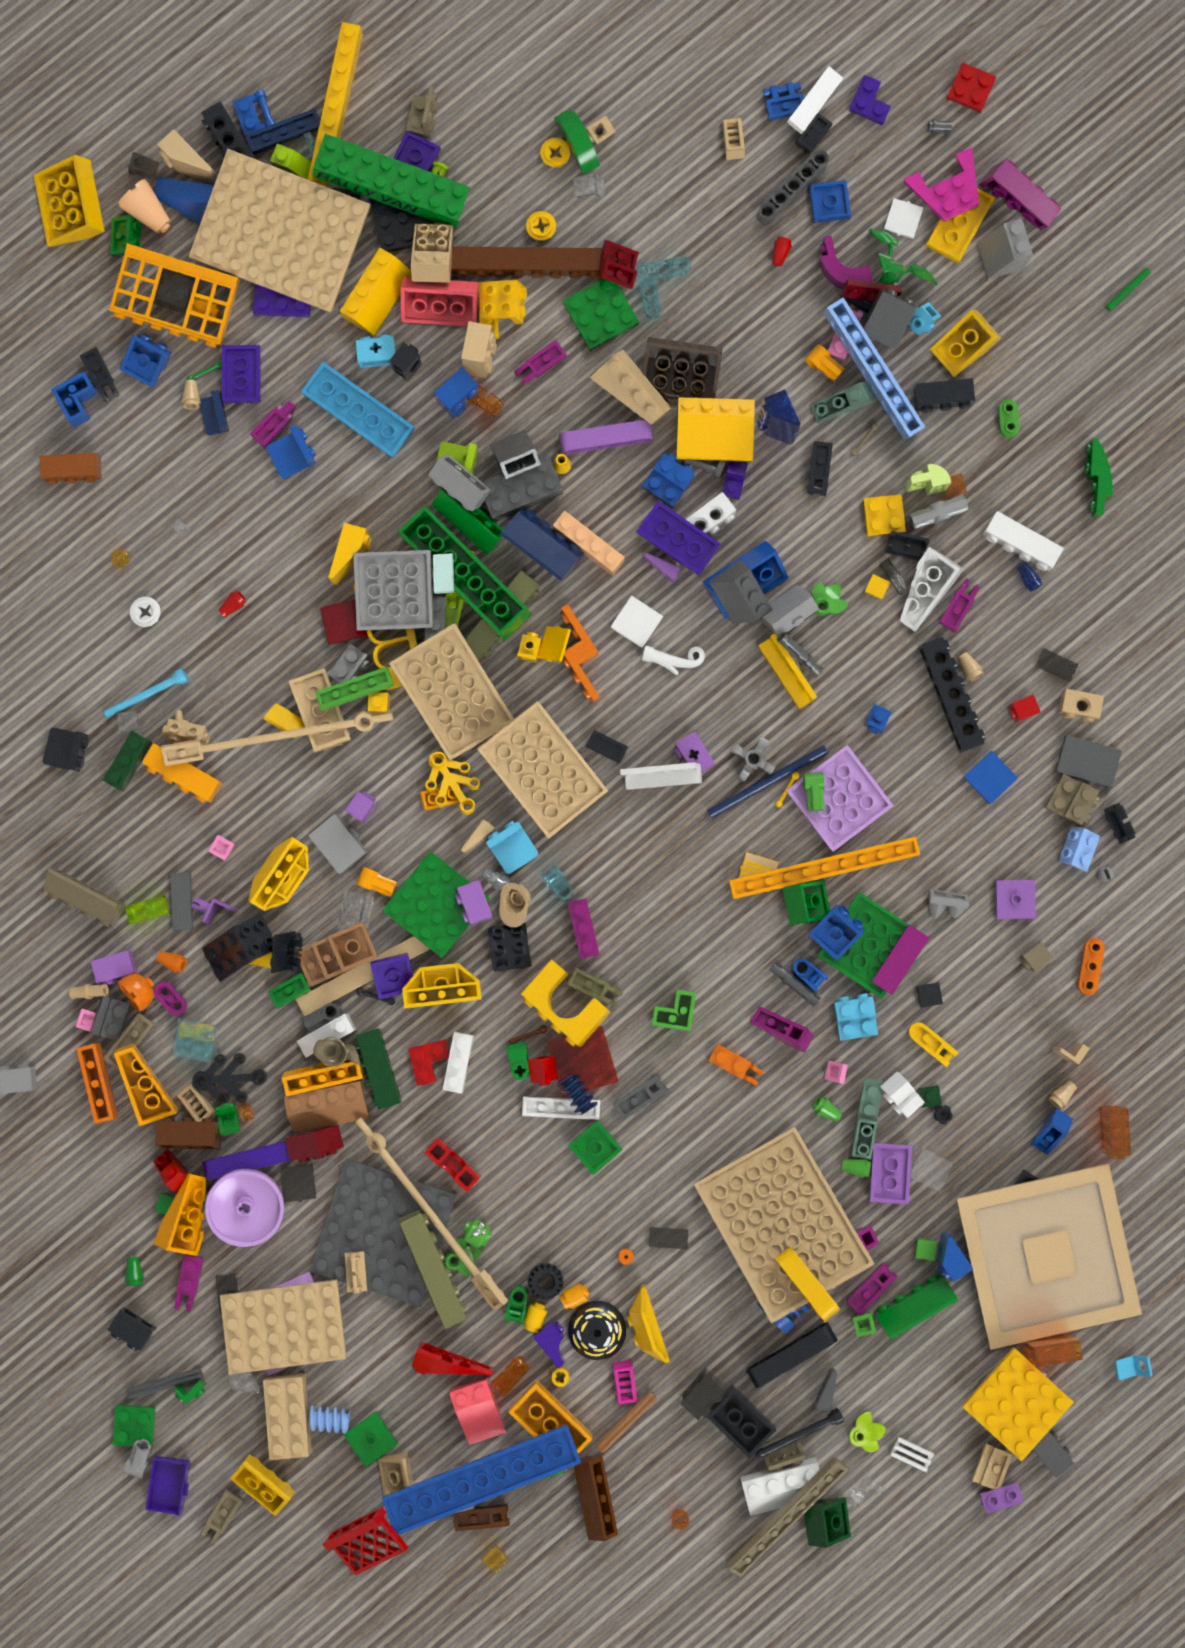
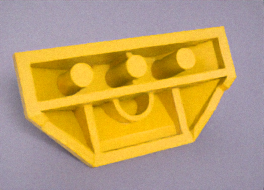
[248,837,309,911]
[402,963,482,1009]
[627,1284,670,1363]

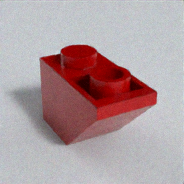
[153,1149,189,1193]

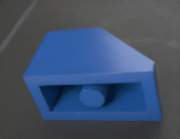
[1031,1108,1073,1155]

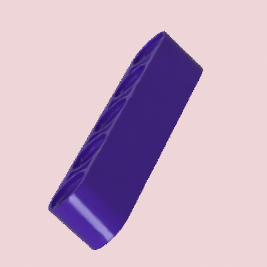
[202,1141,290,1181]

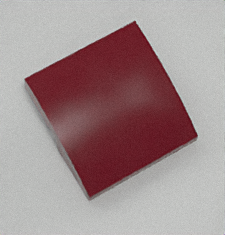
[599,240,639,289]
[320,599,367,645]

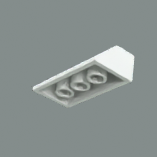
[740,1457,826,1516]

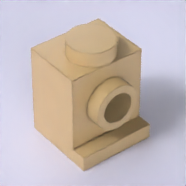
[587,115,616,145]

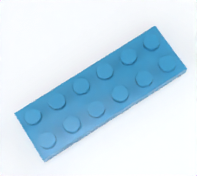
[301,362,415,459]

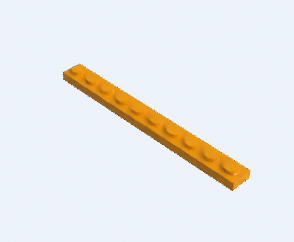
[729,836,920,899]

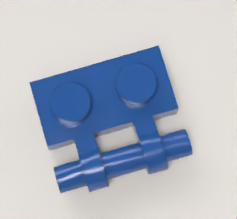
[763,82,804,121]

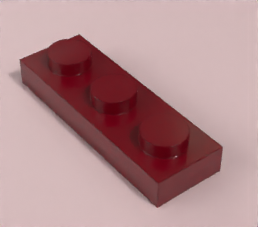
[841,279,902,301]

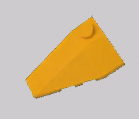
[154,1173,206,1256]

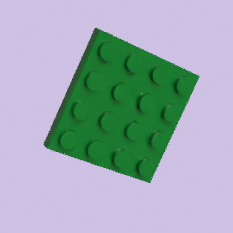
[382,851,490,959]
[817,892,909,999]

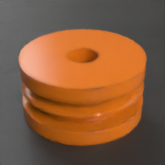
[618,1248,634,1265]

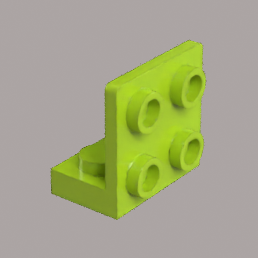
[437,441,478,475]

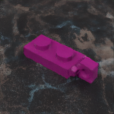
[250,400,297,448]

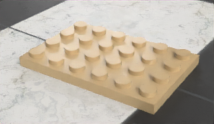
[389,622,514,761]
[477,701,608,839]
[220,1279,347,1375]

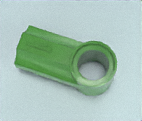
[803,773,825,811]

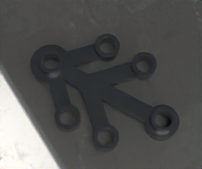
[192,1053,268,1105]

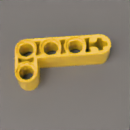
[775,1247,840,1323]

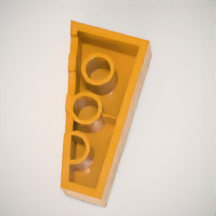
[114,1043,178,1126]

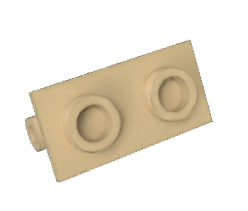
[345,1251,367,1293]

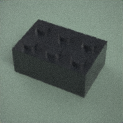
[706,1384,777,1459]

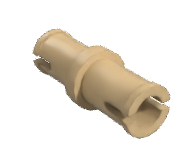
[69,984,109,999]

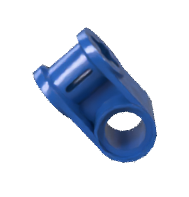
[791,958,828,992]

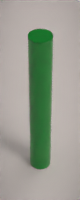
[1105,268,1151,311]

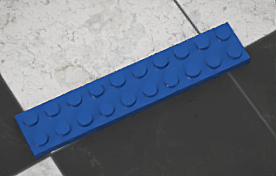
[381,1424,581,1535]

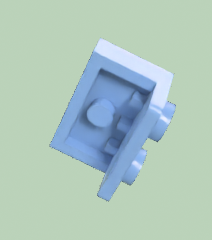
[1059,826,1100,872]

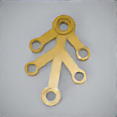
[425,752,480,815]

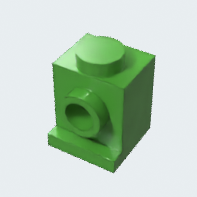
[853,1313,877,1337]

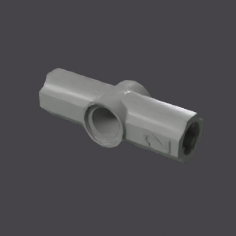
[909,495,969,530]

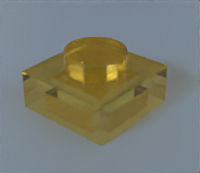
[481,1544,509,1574]

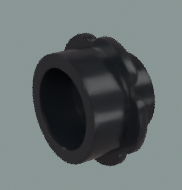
[933,1105,953,1124]

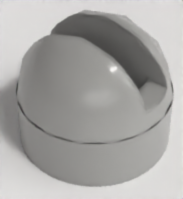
[1097,867,1114,882]

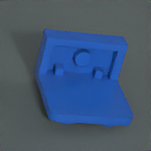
[266,425,316,479]

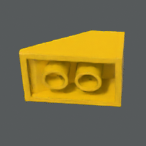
[930,309,1001,377]
[328,523,372,586]

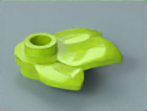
[849,1412,886,1452]

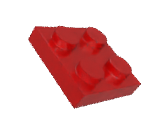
[946,62,996,113]

